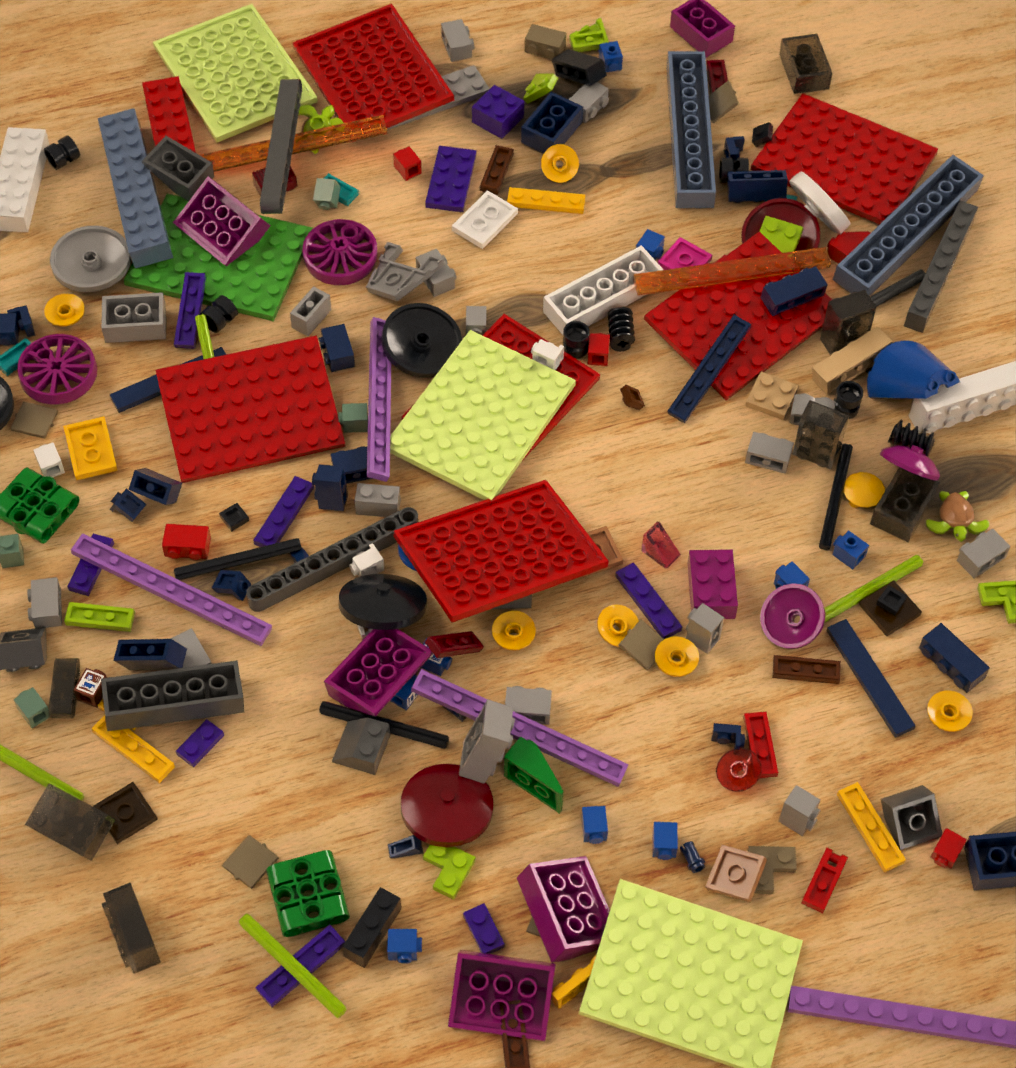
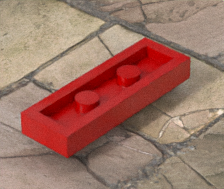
[743,711,778,779]

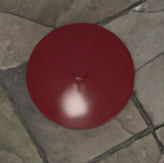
[741,198,820,269]
[401,764,494,847]

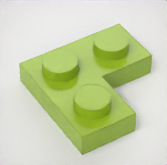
[977,580,1016,624]
[423,845,476,900]

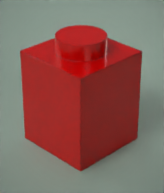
[393,146,422,181]
[587,333,610,366]
[931,828,967,869]

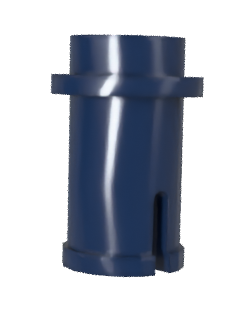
[680,841,705,873]

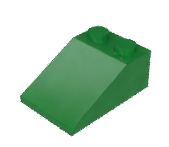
[504,736,564,814]

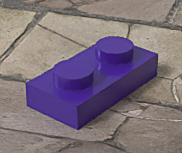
[176,719,224,768]
[463,903,505,954]

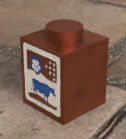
[74,668,107,708]

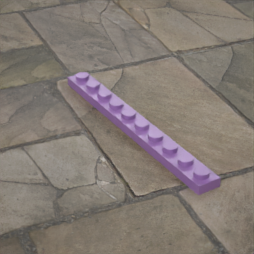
[367,317,391,482]
[71,533,272,646]
[411,669,629,787]
[788,986,1016,1049]

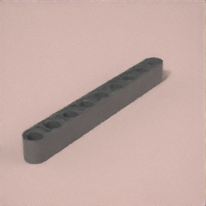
[260,79,302,214]
[246,507,419,612]

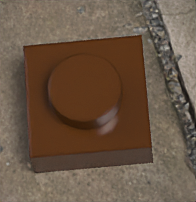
[620,385,645,410]

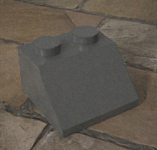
[0,627,47,672]
[332,718,390,775]
[881,785,942,850]

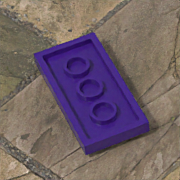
[425,145,476,213]

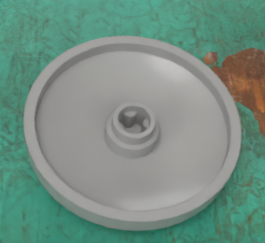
[50,226,131,292]

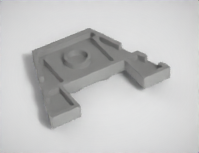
[366,242,446,301]

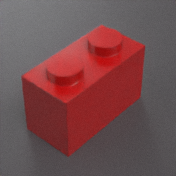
[162,524,211,560]

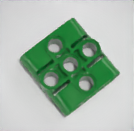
[0,467,80,544]
[266,850,350,937]

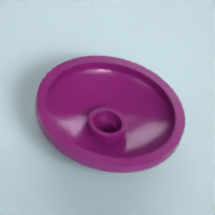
[880,445,940,480]
[760,584,825,649]

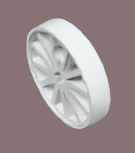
[789,171,851,234]

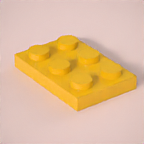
[63,416,118,481]

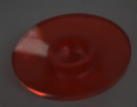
[716,748,762,792]

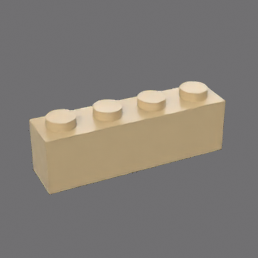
[812,326,893,395]

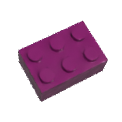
[670,0,735,58]
[687,549,738,619]

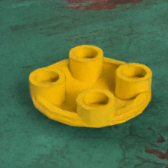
[843,472,885,508]

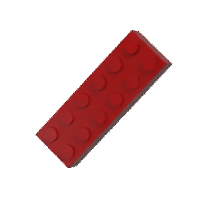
[142,76,196,153]

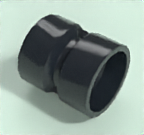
[44,135,80,170]
[719,158,749,183]
[200,295,238,333]
[563,321,590,359]
[834,381,863,419]

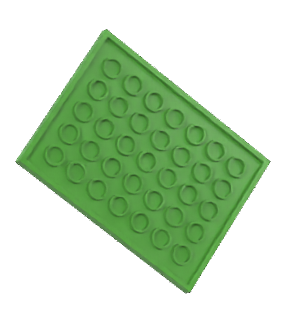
[124,193,313,321]

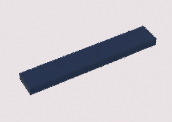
[667,315,751,423]
[109,347,226,413]
[826,619,916,738]

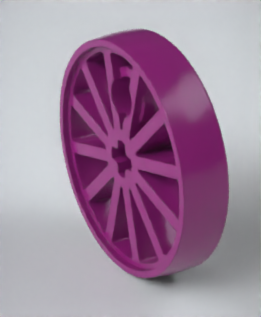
[302,219,377,285]
[18,334,97,405]

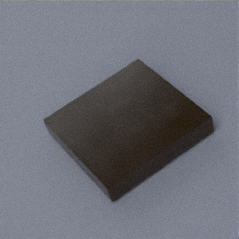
[859,581,922,636]
[93,782,158,844]

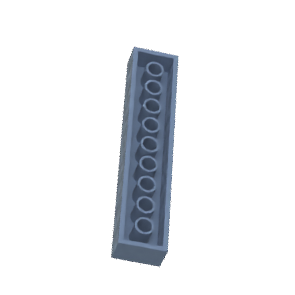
[666,51,716,208]
[98,108,173,268]
[832,155,984,301]

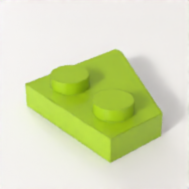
[569,18,609,52]
[523,73,558,104]
[759,216,803,260]

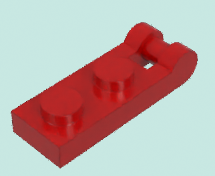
[801,847,848,914]

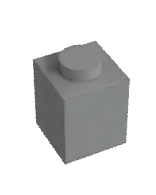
[466,306,486,335]

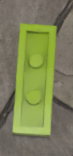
[64,602,135,632]

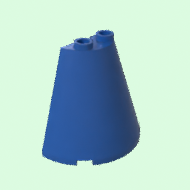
[867,340,960,399]

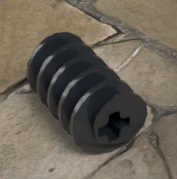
[607,307,635,352]
[888,420,935,456]

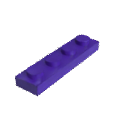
[174,272,206,349]
[253,476,314,547]
[615,562,682,639]
[255,924,345,1008]

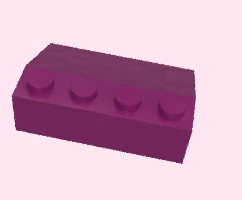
[173,176,271,266]
[324,629,433,716]
[517,856,610,963]
[448,950,556,1041]

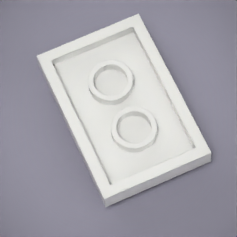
[452,190,518,249]

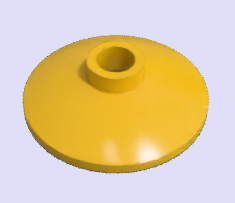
[541,144,579,183]
[44,293,85,327]
[597,604,639,647]
[492,611,536,650]
[655,636,699,677]
[927,690,973,732]

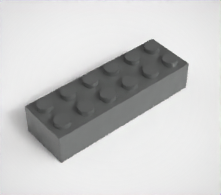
[101,660,244,731]

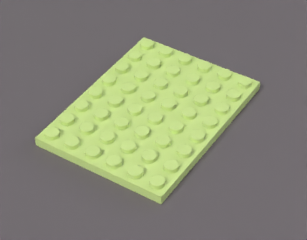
[153,4,318,143]
[390,330,576,500]
[578,879,803,1068]

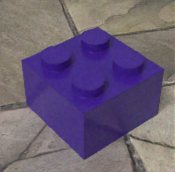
[472,85,524,139]

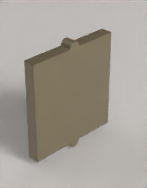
[709,81,739,123]
[11,402,58,439]
[619,619,664,671]
[222,835,279,889]

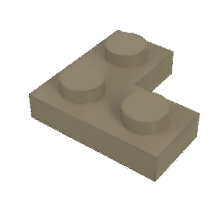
[748,846,797,894]

